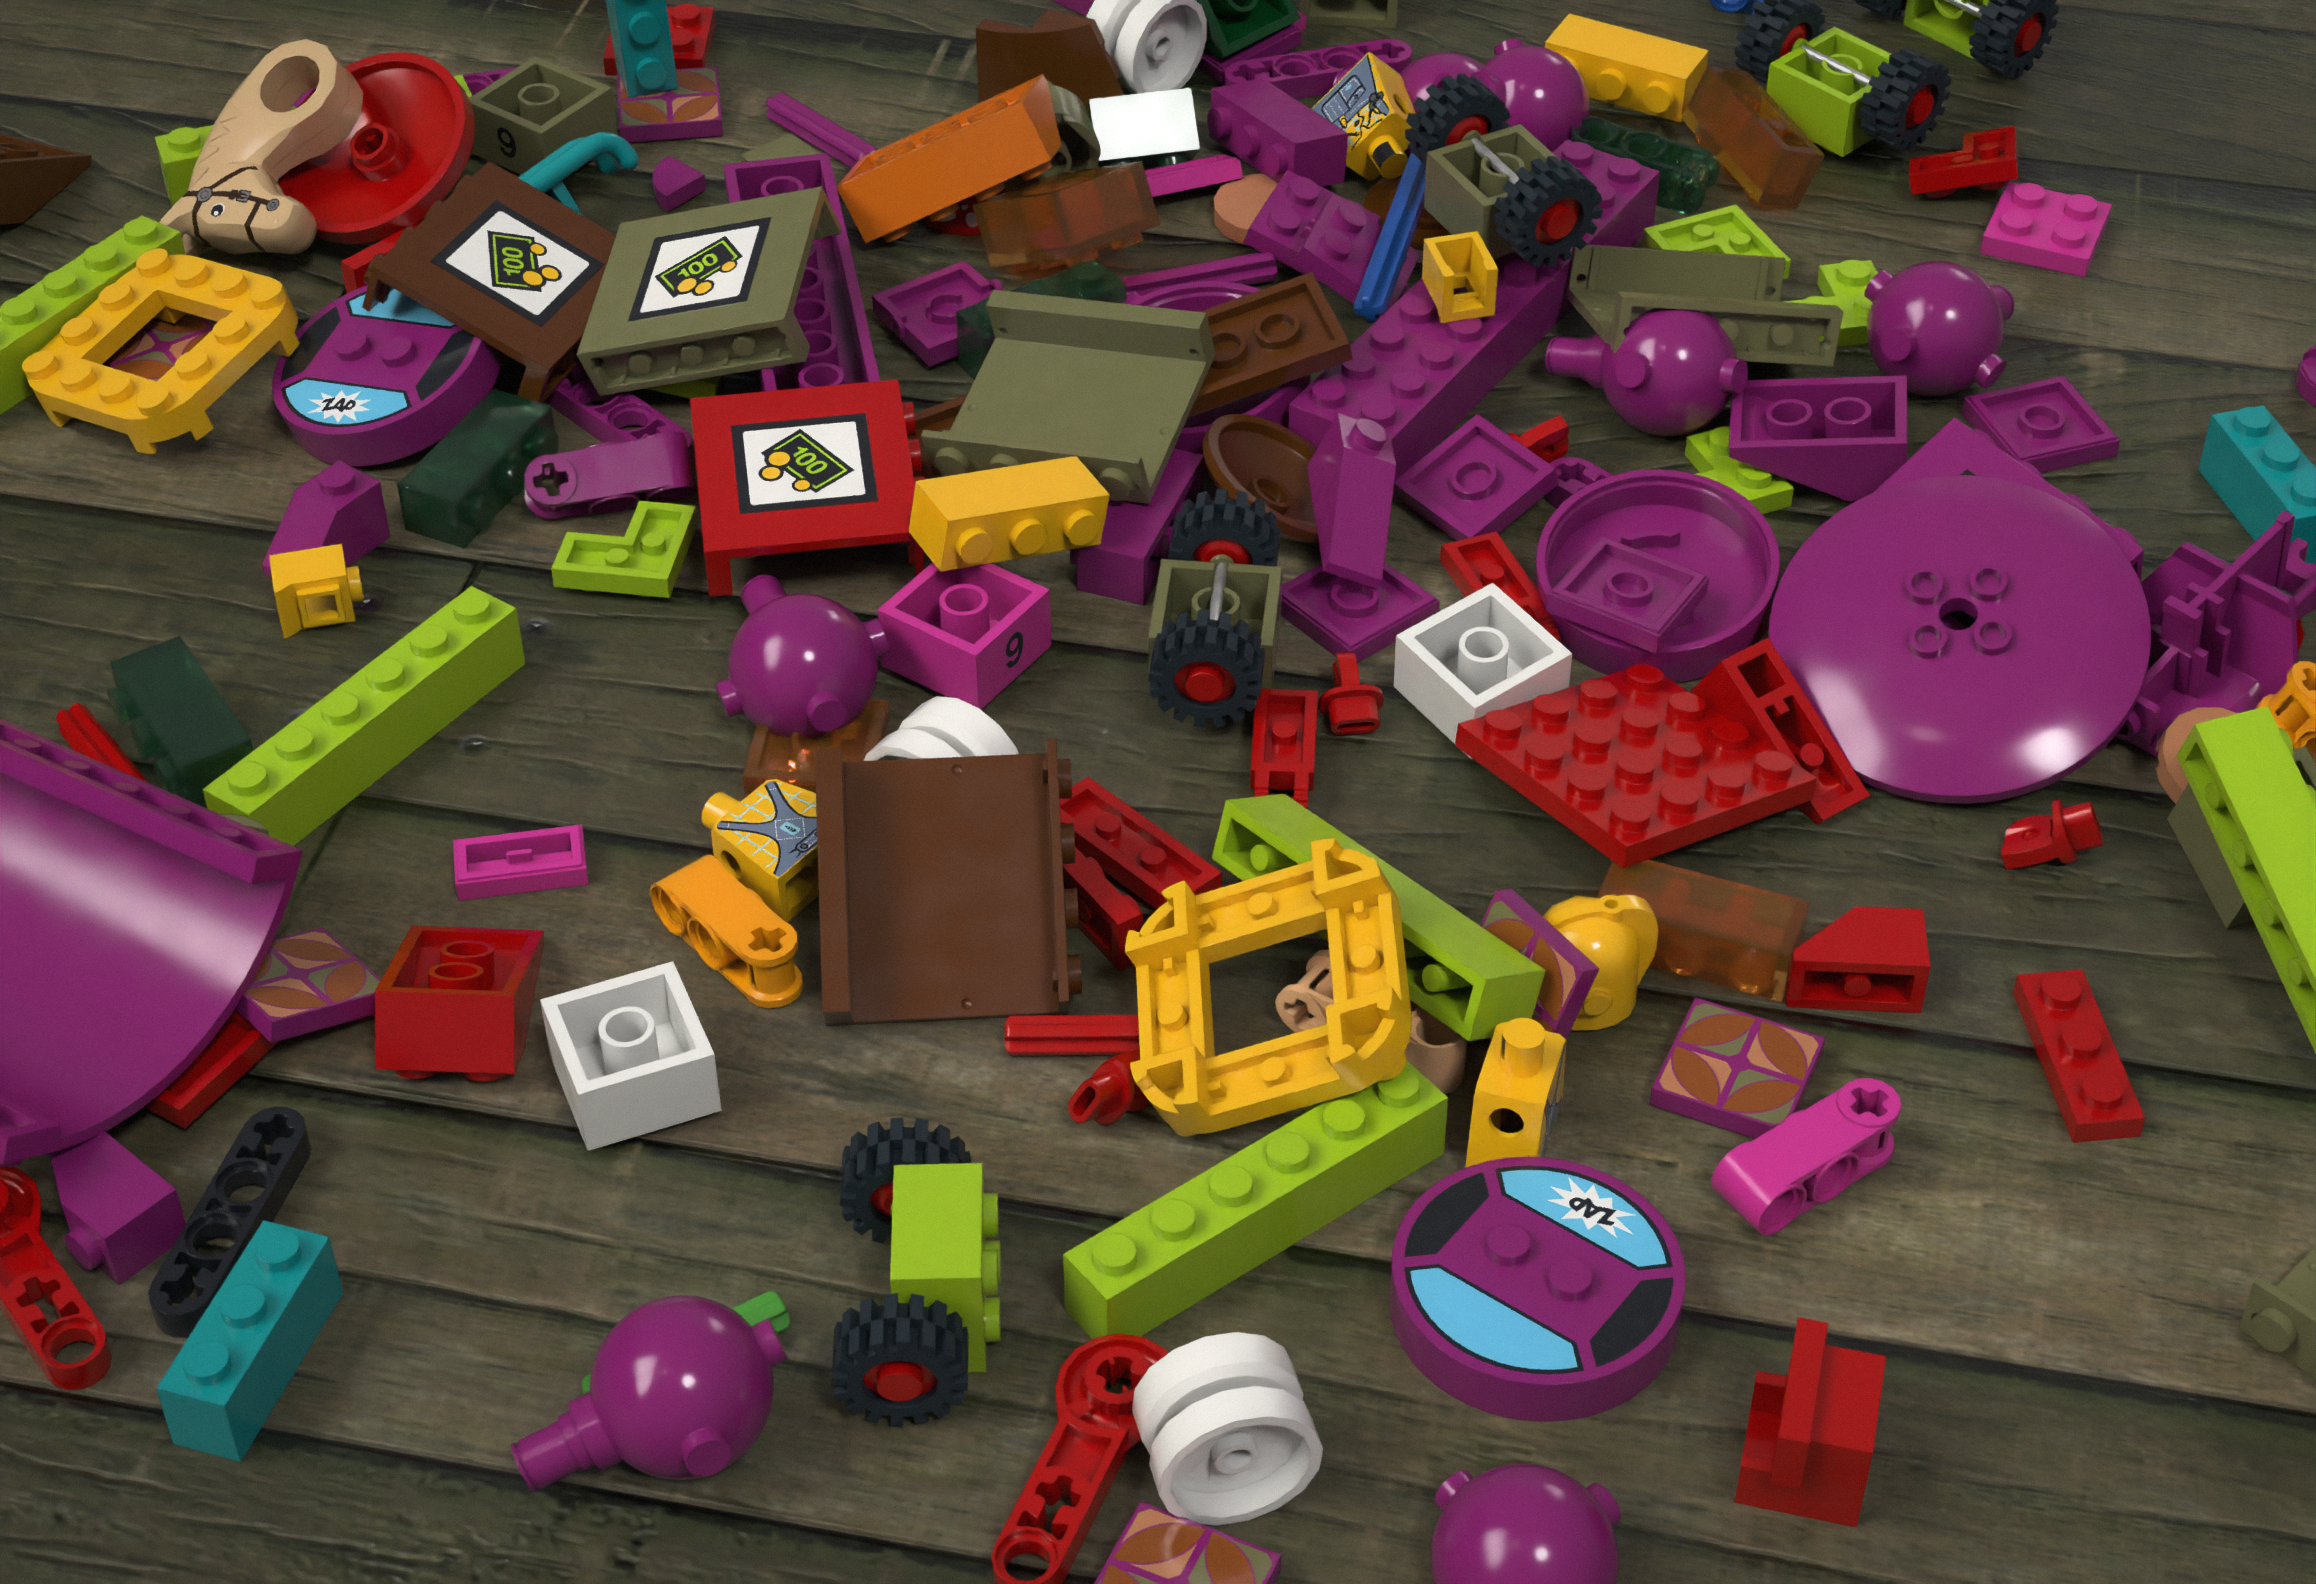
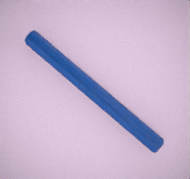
[1354,152,1426,323]

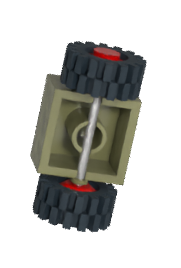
[1405,74,1603,267]
[1148,489,1282,727]

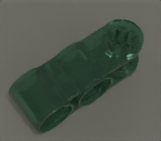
[1570,117,1720,214]

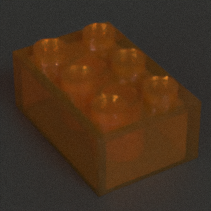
[972,161,1160,272]

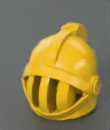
[1543,895,1658,1031]

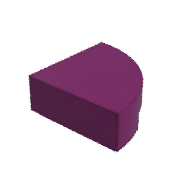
[652,156,706,212]

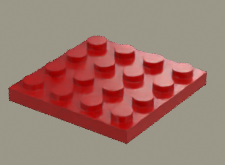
[1455,664,1817,869]

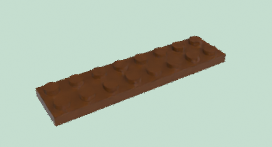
[907,272,1353,479]

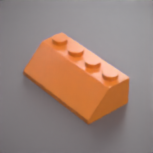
[836,74,1062,243]

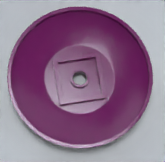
[1769,475,2151,804]

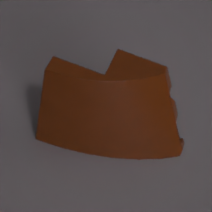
[976,9,1124,106]

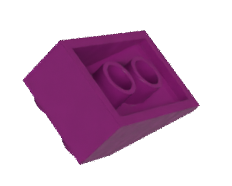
[1729,375,1908,501]

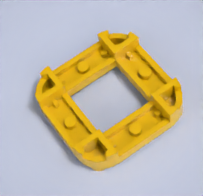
[22,248,300,454]
[1125,838,1412,1137]

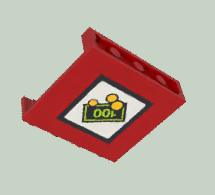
[690,379,925,597]

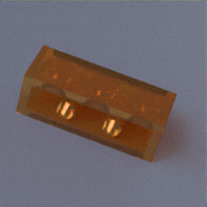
[1681,66,1825,209]
[1597,860,1810,1002]

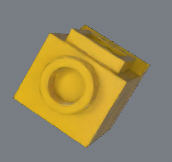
[1422,231,1498,323]
[269,544,364,639]

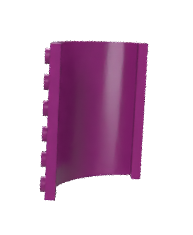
[0,719,303,1167]

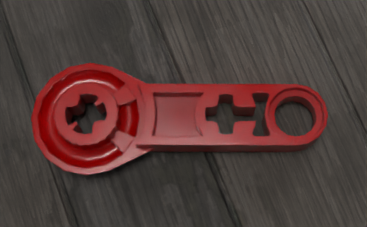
[0,1167,112,1390]
[991,1333,1168,1584]

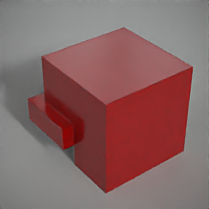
[1734,1317,1886,1528]

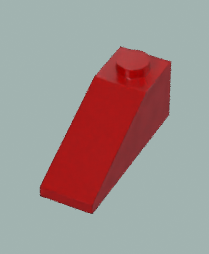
[1691,638,1870,825]

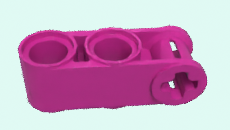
[1711,1078,1901,1236]

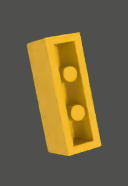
[1545,14,1709,123]
[909,456,1110,572]

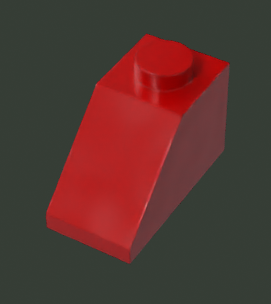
[1785,906,1930,1013]

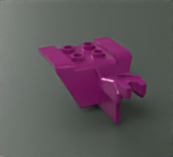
[2115,510,2316,758]

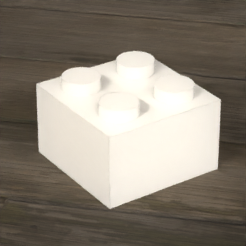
[1394,583,1572,759]
[540,961,722,1151]

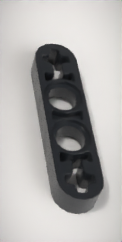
[148,1106,311,1338]

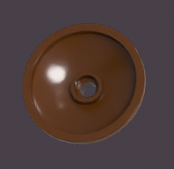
[1202,414,1319,545]

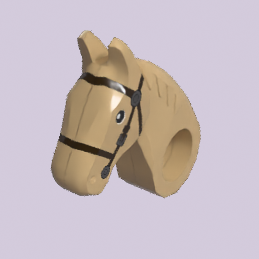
[159,39,363,257]

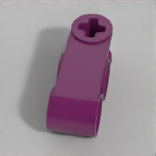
[524,432,697,521]

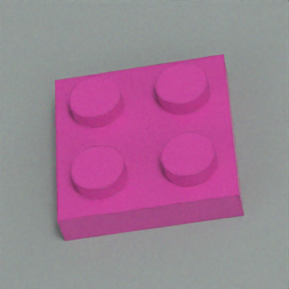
[1980,181,2112,277]

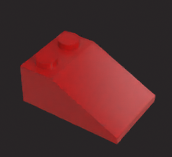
[375,925,544,1081]

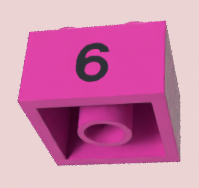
[877,562,1052,709]

